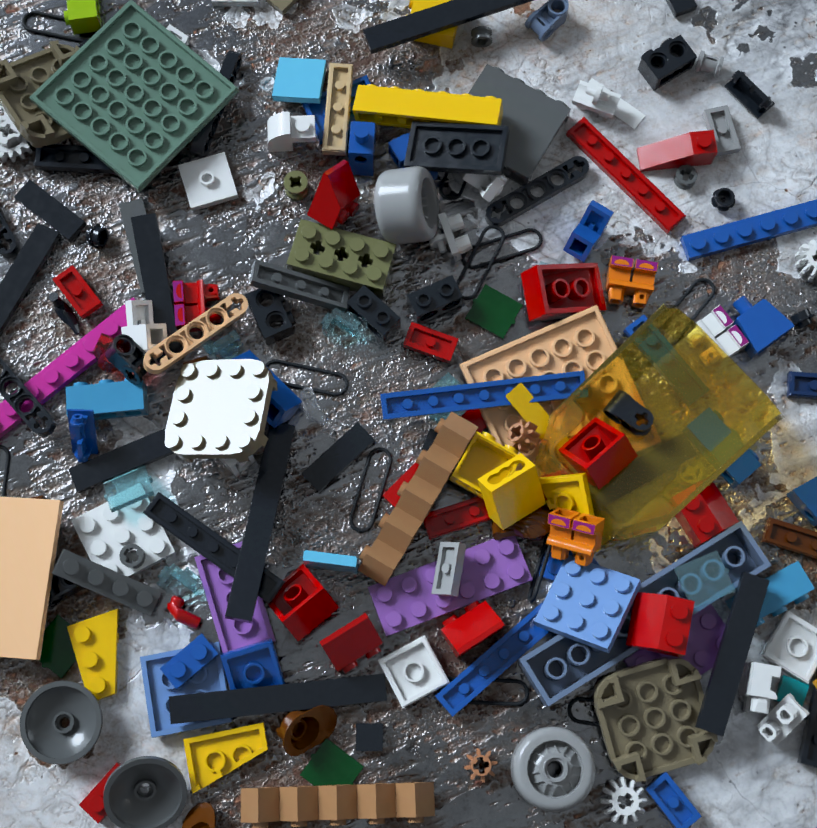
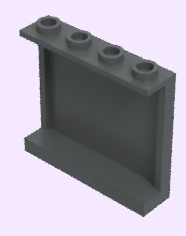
[468,64,571,186]

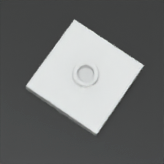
[178,152,239,211]
[759,610,817,684]
[378,635,450,708]

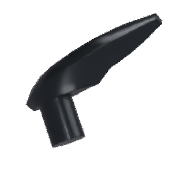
[49,292,80,335]

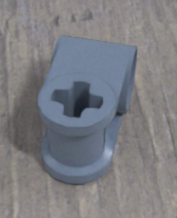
[524,0,569,42]

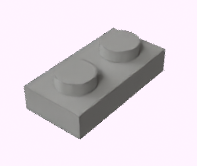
[703,105,741,157]
[431,542,466,597]

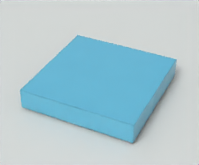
[272,57,327,104]
[303,550,359,574]

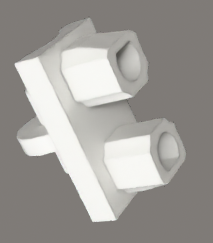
[572,80,621,119]
[429,212,473,262]
[757,693,810,746]

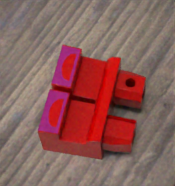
[173,279,222,332]

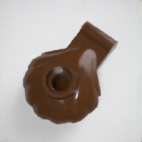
[491,505,552,541]

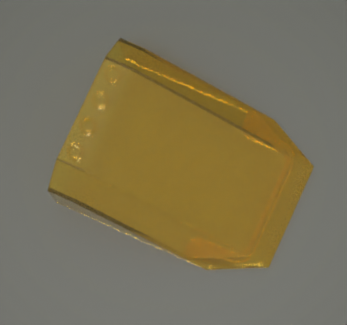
[534,304,785,545]

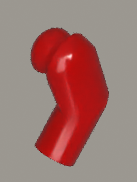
[167,595,201,629]

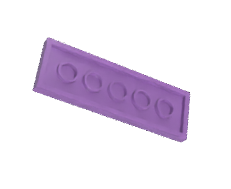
[368,536,533,637]

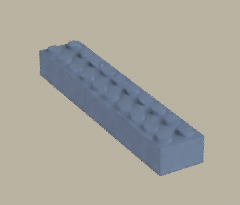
[517,520,772,707]

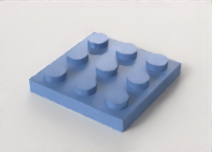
[534,555,641,653]
[140,642,233,738]

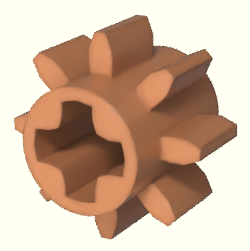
[507,420,541,454]
[463,748,498,783]

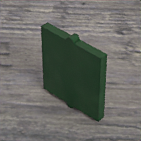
[465,284,523,340]
[38,615,77,679]
[300,738,364,786]

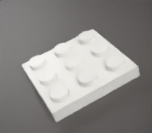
[71,484,177,578]

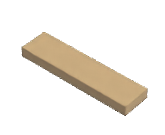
[322,63,354,156]

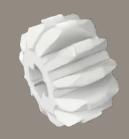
[794,239,817,282]
[600,777,647,825]

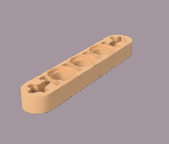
[143,293,248,374]

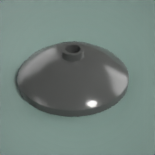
[20,681,103,764]
[103,756,187,828]

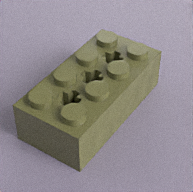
[286,219,397,299]

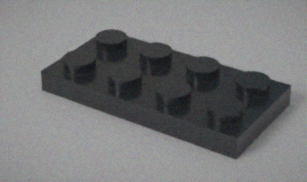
[404,121,510,176]

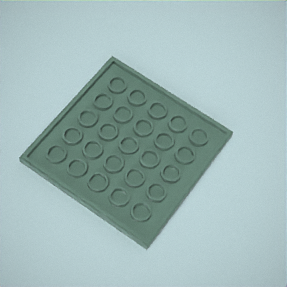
[29,0,239,193]

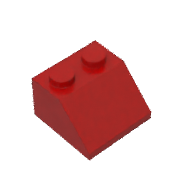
[307,160,361,229]
[558,417,638,490]
[667,478,739,548]
[266,564,339,641]
[625,592,695,657]
[440,600,505,658]
[319,613,383,674]

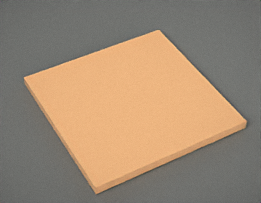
[459,305,661,476]
[0,497,64,660]

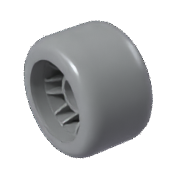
[374,166,439,245]
[510,726,596,812]

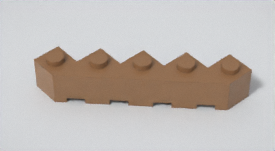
[358,412,478,586]
[241,782,435,828]

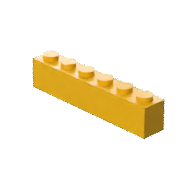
[352,84,503,128]

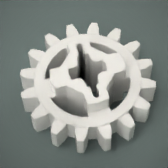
[0,112,32,162]

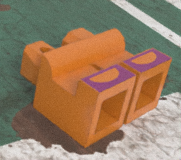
[605,255,658,309]
[546,507,605,566]

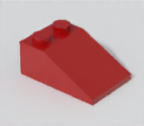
[520,263,607,321]

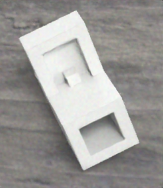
[267,112,316,152]
[460,173,508,202]
[121,300,167,350]

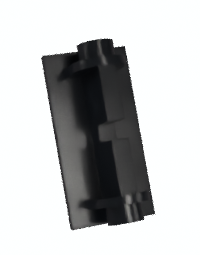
[724,70,775,119]

